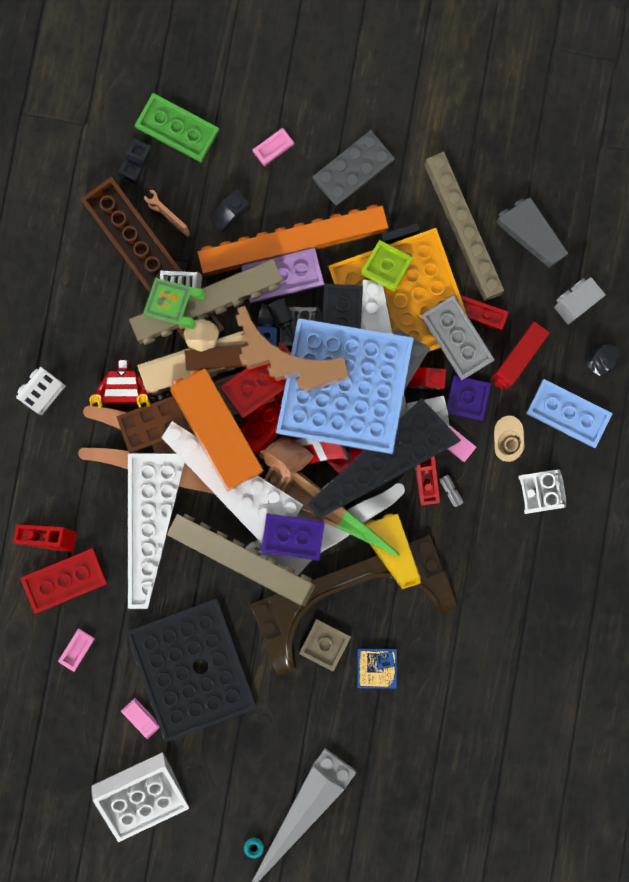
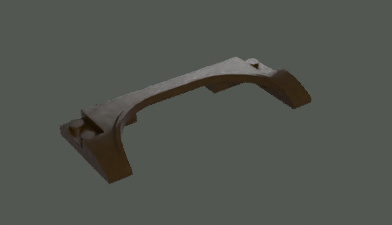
[250,535,457,676]

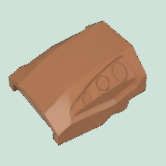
[259,436,313,477]

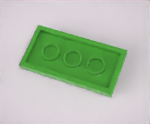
[135,93,219,163]

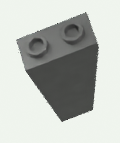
[496,198,568,268]

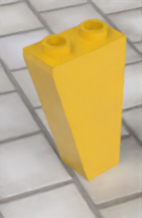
[364,514,421,589]

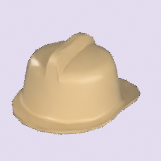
[494,416,525,462]

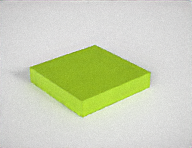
[361,240,413,292]

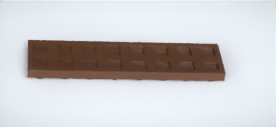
[116,372,275,453]

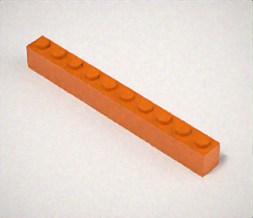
[198,205,388,277]

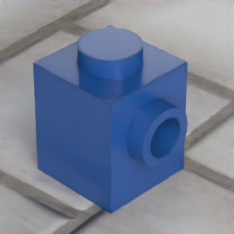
[258,324,277,347]

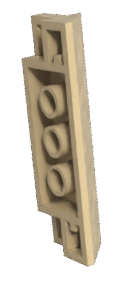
[137,331,248,396]

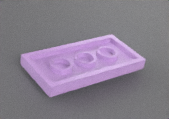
[241,248,324,304]

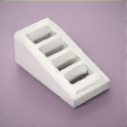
[160,271,202,289]

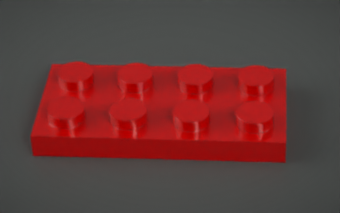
[220,342,291,419]
[239,391,284,455]
[21,548,108,614]

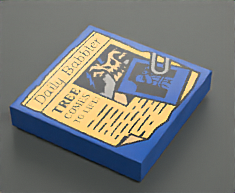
[357,648,397,688]

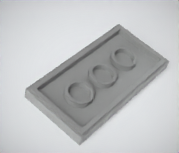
[421,295,494,381]

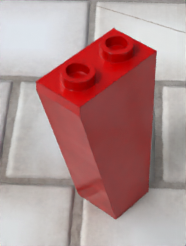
[491,321,549,390]

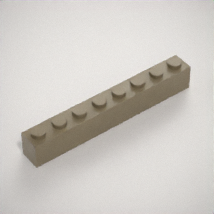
[425,152,504,302]
[129,259,283,345]
[167,514,316,606]

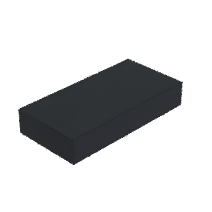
[381,223,420,244]

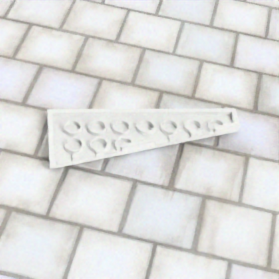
[162,421,303,543]

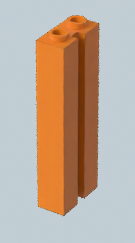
[170,369,263,492]

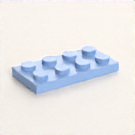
[526,379,613,448]

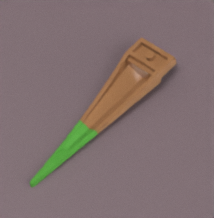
[264,466,400,556]

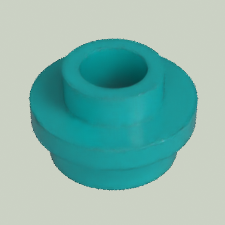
[244,838,264,858]

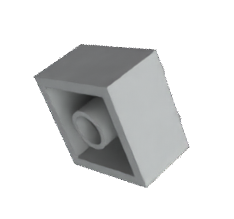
[554,277,605,324]

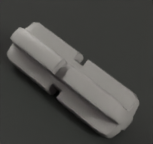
[440,475,463,507]

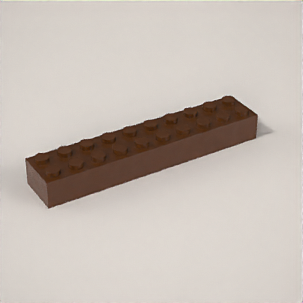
[81,177,226,342]

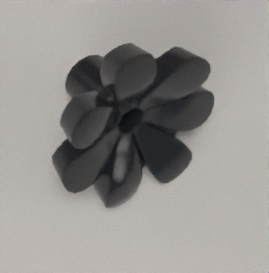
[149,390,172,402]

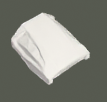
[519,469,566,514]

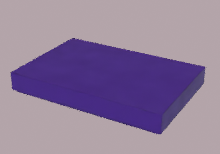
[261,513,325,561]

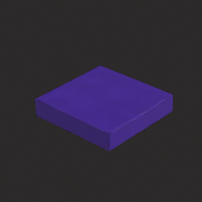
[446,375,491,421]

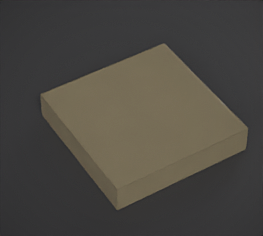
[299,619,351,671]

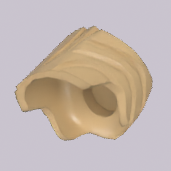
[184,319,219,352]

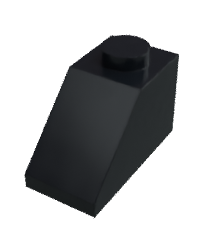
[209,189,250,233]

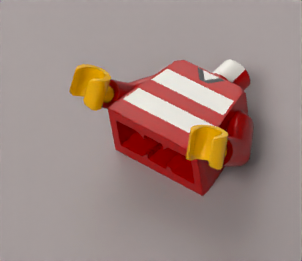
[90,360,150,408]

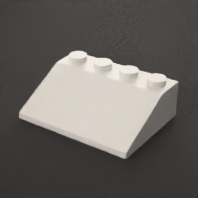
[91,752,189,842]

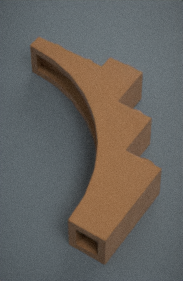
[236,306,349,393]

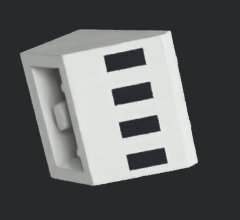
[16,367,65,415]

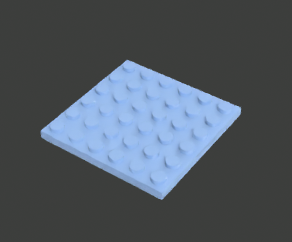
[276,318,413,454]

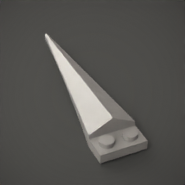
[252,748,357,882]

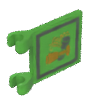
[143,278,206,329]

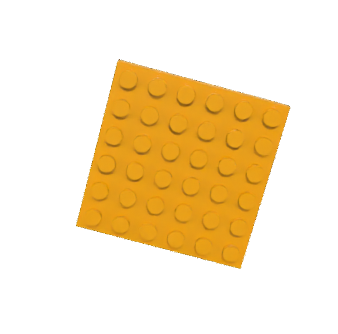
[328,228,468,352]

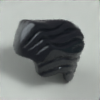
[584,344,620,376]

